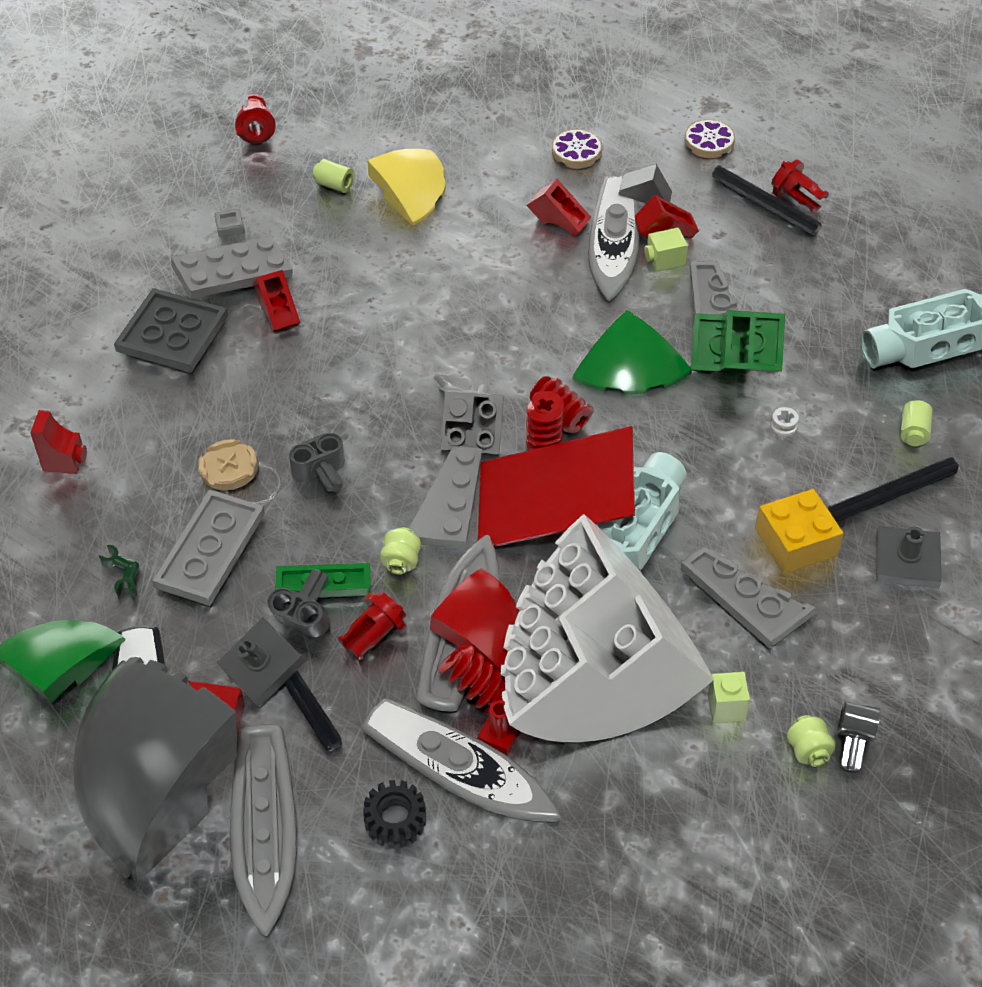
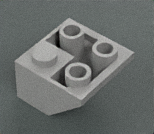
[441,390,504,454]

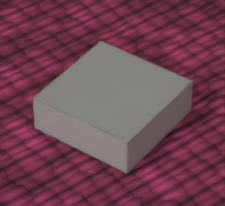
[214,209,245,237]

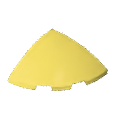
[367,149,446,226]

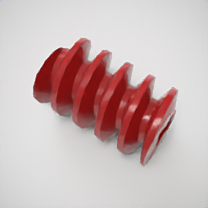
[529,376,594,433]
[526,391,564,450]
[438,644,505,715]

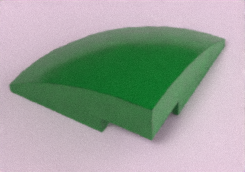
[572,310,692,395]
[0,620,125,703]

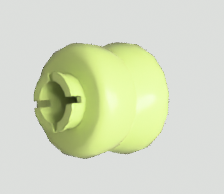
[380,527,422,575]
[787,715,835,767]

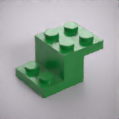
[690,310,785,374]

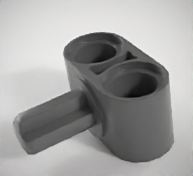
[289,433,345,492]
[267,569,330,637]
[837,701,880,772]

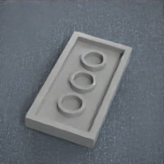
[171,236,293,299]
[152,489,265,606]

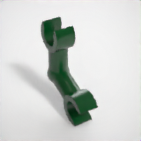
[98,545,139,599]

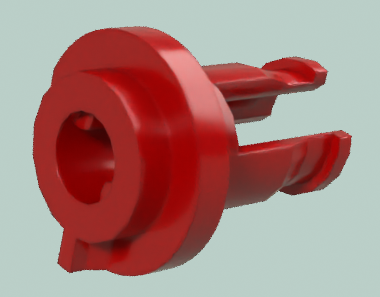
[235,94,276,144]
[771,159,829,214]
[337,592,407,661]

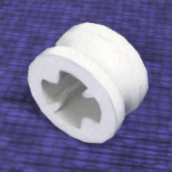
[771,407,799,436]

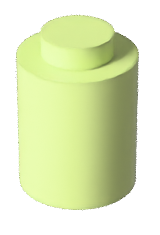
[313,159,354,193]
[901,400,933,446]

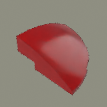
[430,568,520,679]

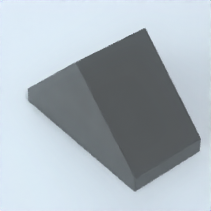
[618,164,672,204]

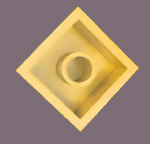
[755,488,844,574]

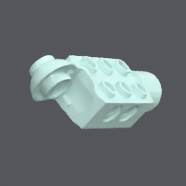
[861,289,982,368]
[596,452,686,572]

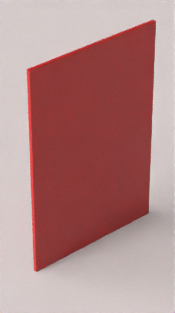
[478,426,635,547]

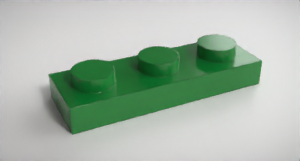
[275,563,371,597]

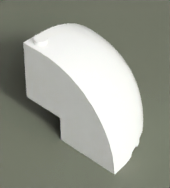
[501,514,714,742]

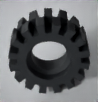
[363,780,426,849]

